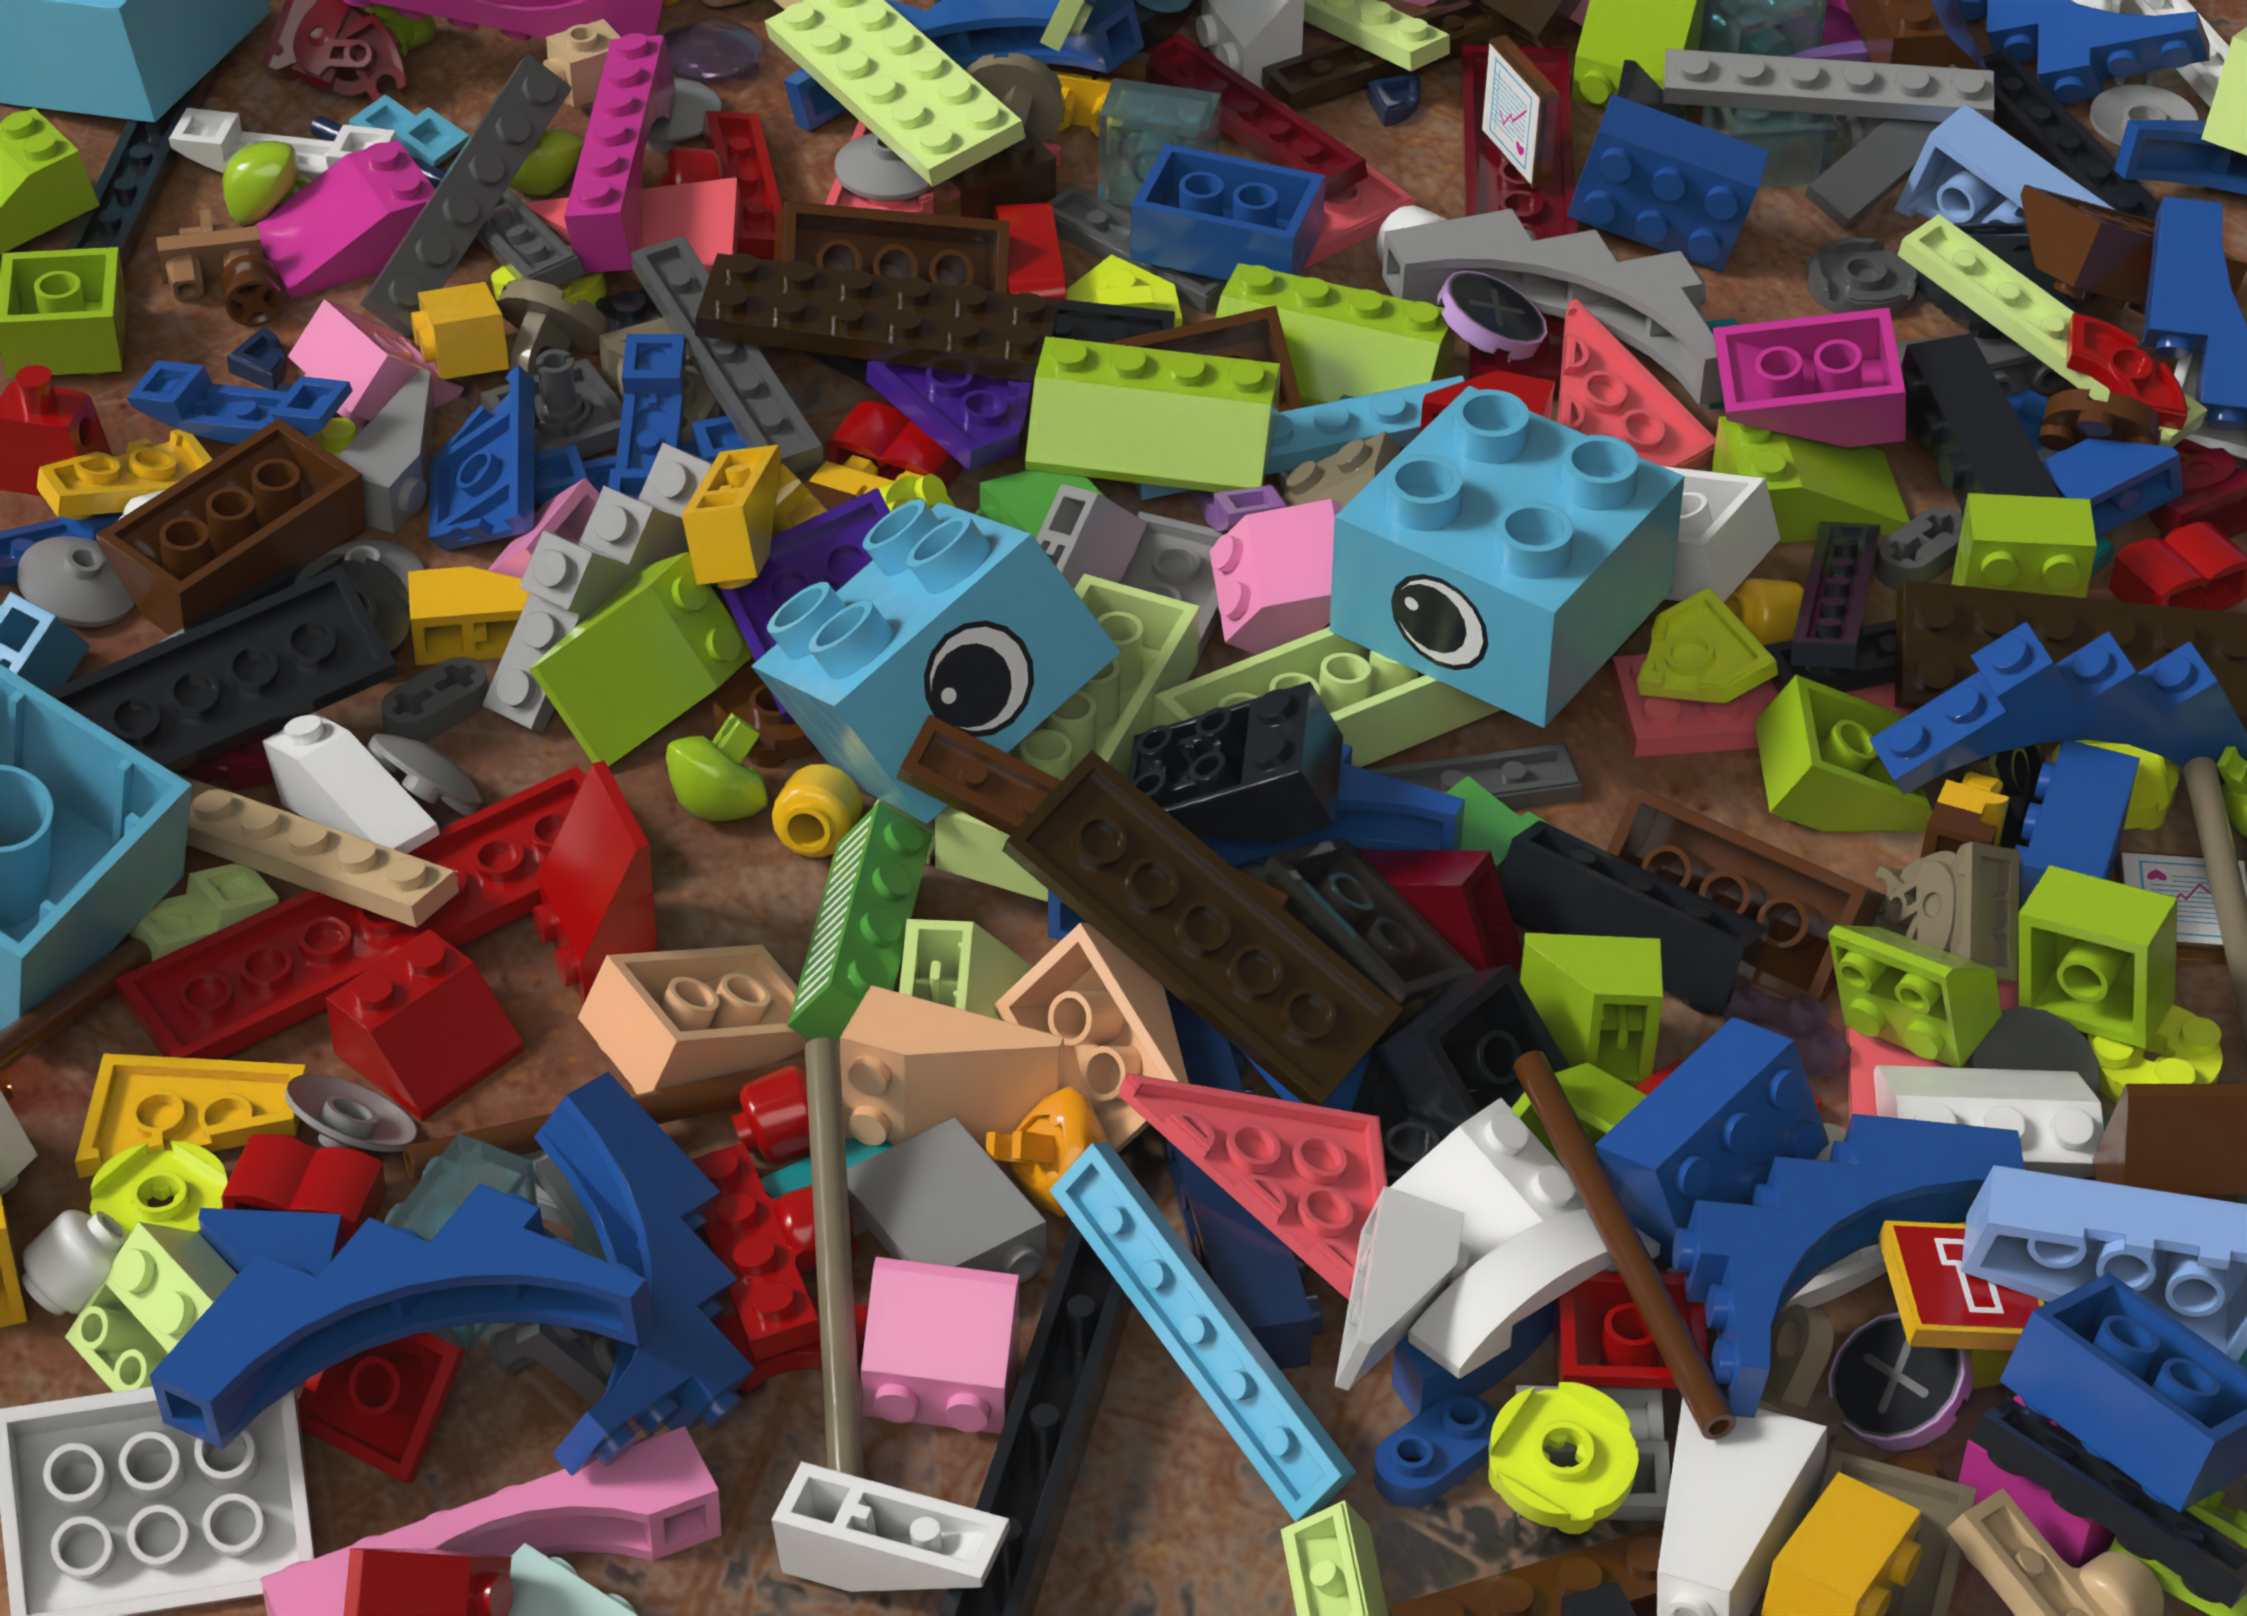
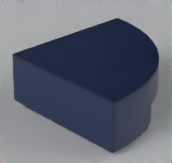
[1367,73,1421,127]
[227,327,287,391]

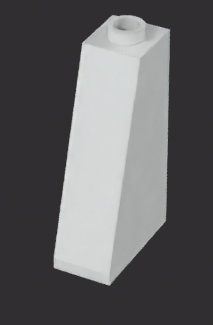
[1657,1398,1827,1616]

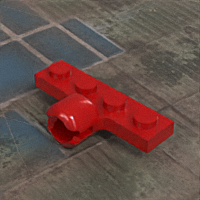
[661,110,782,259]
[691,1142,858,1362]

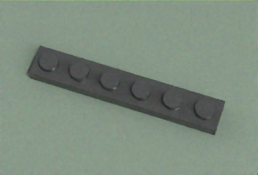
[360,53,572,337]
[631,235,824,473]

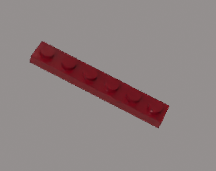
[1144,33,1368,201]

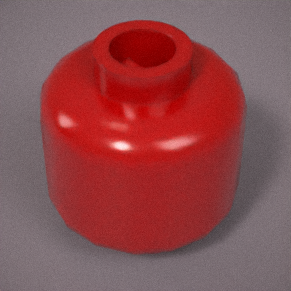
[731,1065,810,1166]

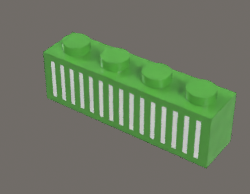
[787,802,932,1047]

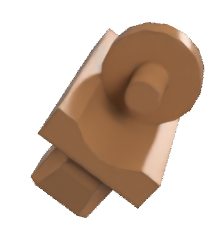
[156,209,263,301]

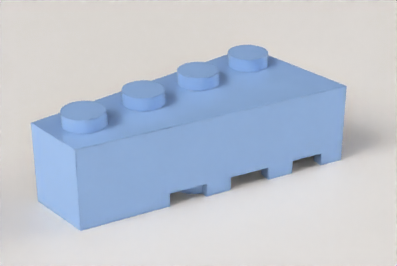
[1894,103,2115,298]
[1961,1165,2247,1363]

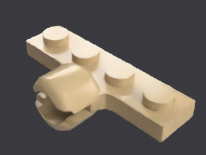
[1946,1488,2164,1616]

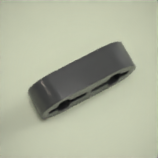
[1875,508,1963,590]
[381,657,488,743]

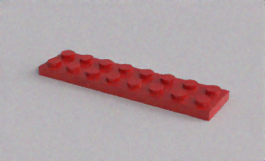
[115,766,586,1060]

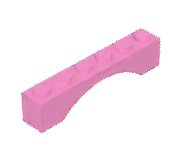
[260,1426,722,1616]

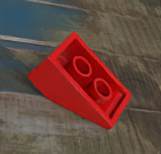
[532,760,658,1005]

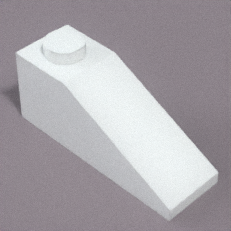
[262,712,440,854]
[1335,1186,1470,1391]
[771,1461,1010,1592]

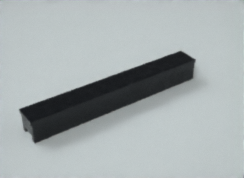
[939,1222,1133,1616]

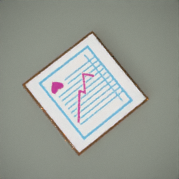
[1481,35,1560,188]
[2114,851,2247,964]

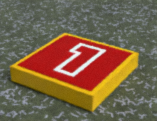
[1878,1220,2045,1351]

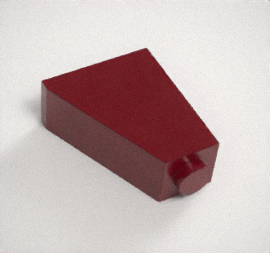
[1327,850,1523,983]

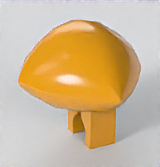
[986,1086,1108,1218]

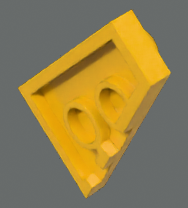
[37,429,213,520]
[75,1053,307,1178]

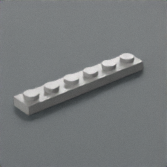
[1663,49,1994,122]

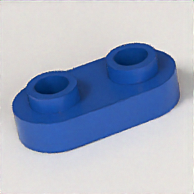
[1373,1394,1497,1507]

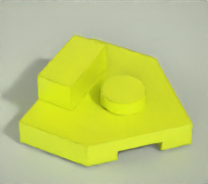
[1066,254,1182,328]
[1637,587,1778,704]

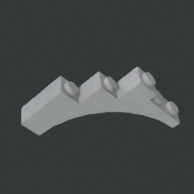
[1382,209,1722,405]
[482,442,713,732]

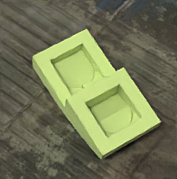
[129,863,279,961]

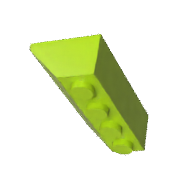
[1215,263,1455,407]
[1025,336,1280,493]

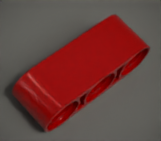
[995,202,1066,300]

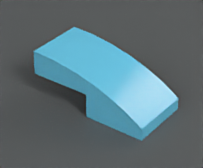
[349,94,470,167]

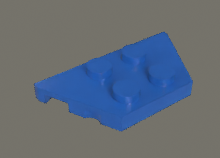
[429,365,535,551]

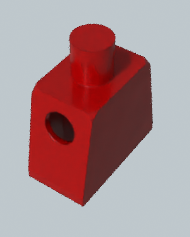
[0,365,113,497]

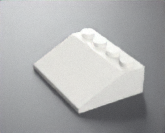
[0,1386,315,1616]

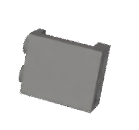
[847,1117,1046,1284]

